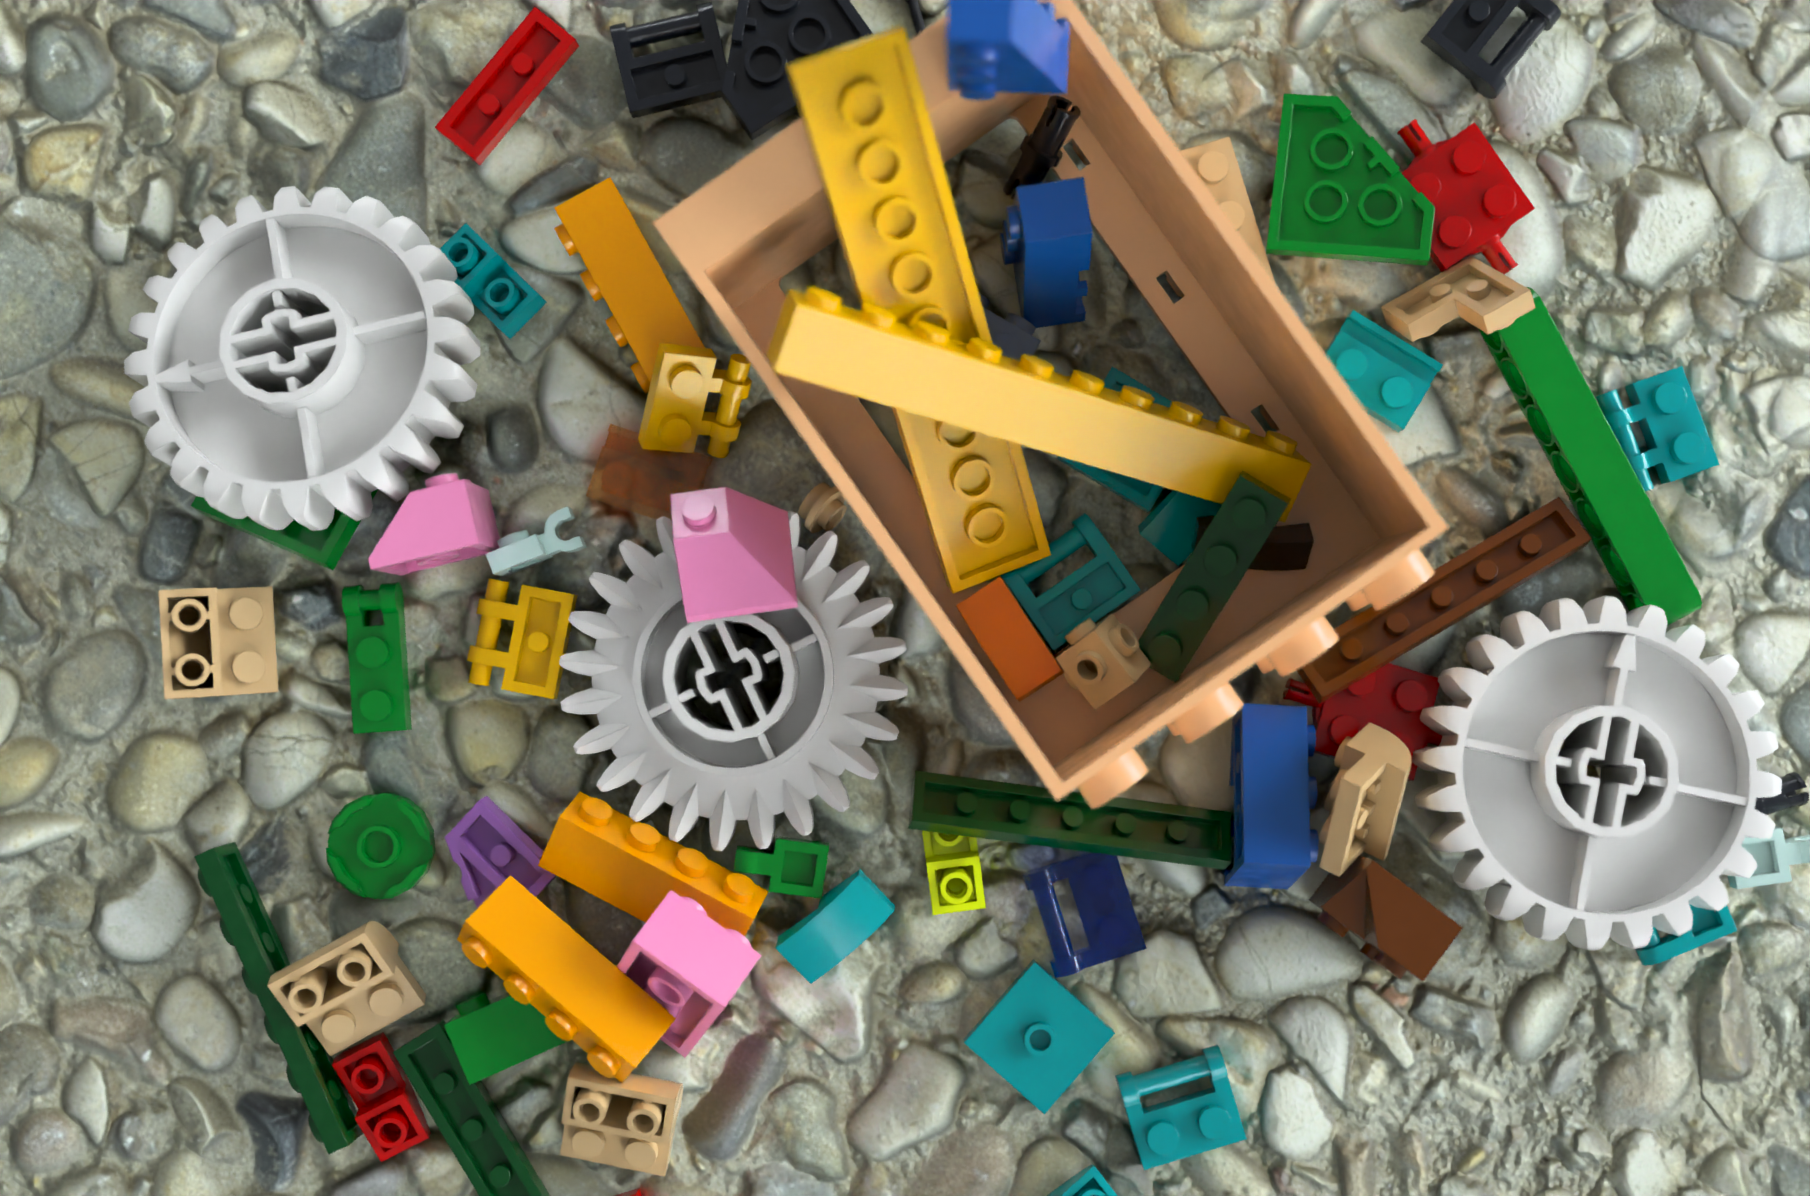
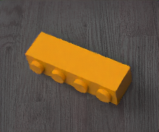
[554,177,717,394]
[538,791,769,936]
[457,875,676,1083]

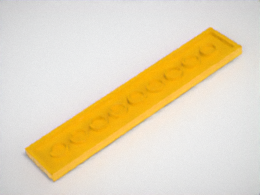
[786,26,1051,594]

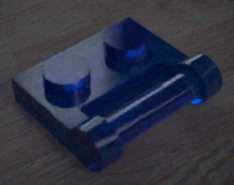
[1022,852,1147,978]

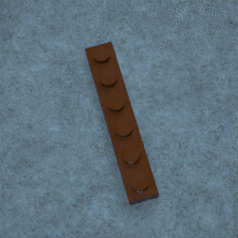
[1296,497,1592,704]

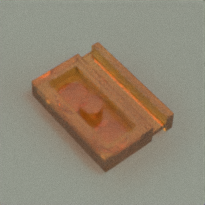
[586,424,712,520]

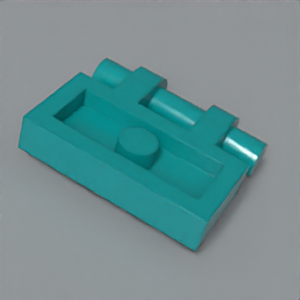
[1596,366,1720,491]

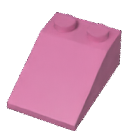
[617,890,761,1058]

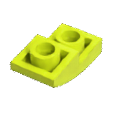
[922,831,986,915]

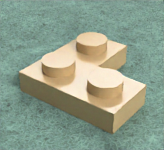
[1381,256,1535,342]

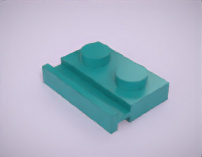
[1324,310,1443,432]

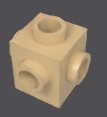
[1055,613,1152,710]

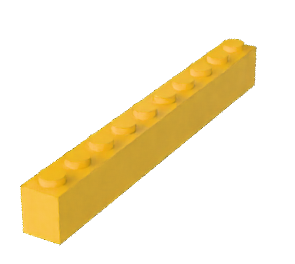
[767,287,1312,523]

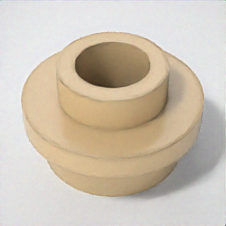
[798,482,847,533]

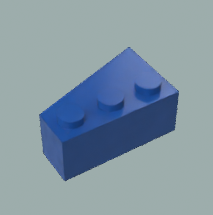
[946,0,1070,100]
[1000,177,1093,328]
[1224,703,1319,889]

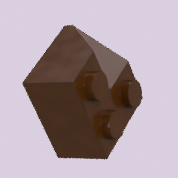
[1309,855,1463,981]

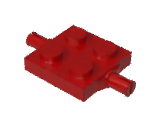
[1397,119,1535,274]
[1283,663,1442,781]

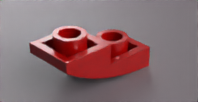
[332,1032,431,1162]

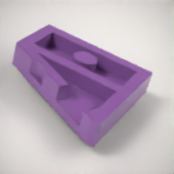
[445,796,557,908]

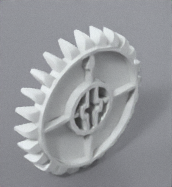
[559,510,908,851]

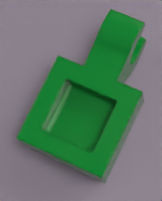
[733,836,829,899]

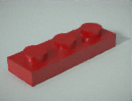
[434,7,579,166]

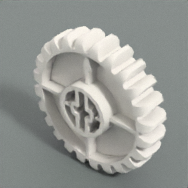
[124,186,481,531]
[1412,596,1782,951]

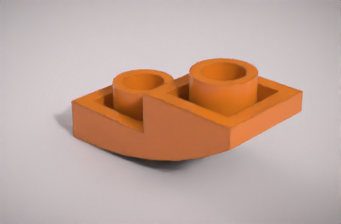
[956,576,1064,702]

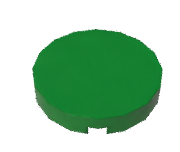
[326,793,436,899]

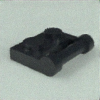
[1421,0,1561,99]
[610,1,727,118]

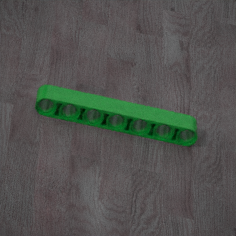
[1479,287,1702,626]

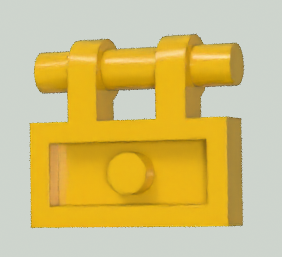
[638,343,752,458]
[467,578,578,699]

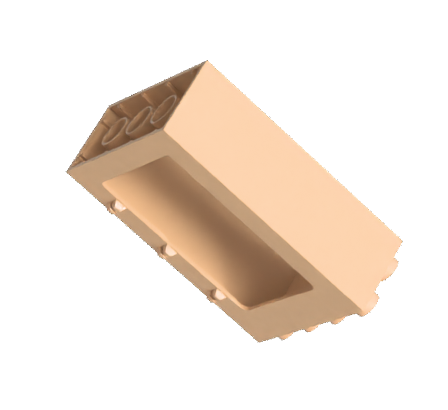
[652,0,1449,809]

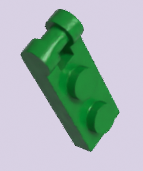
[342,582,412,734]

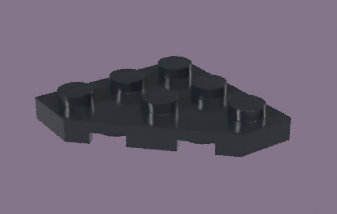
[721,0,873,140]

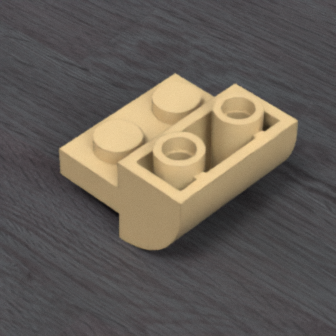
[158,586,278,699]
[1319,722,1412,877]
[267,921,426,1057]
[560,1062,683,1177]

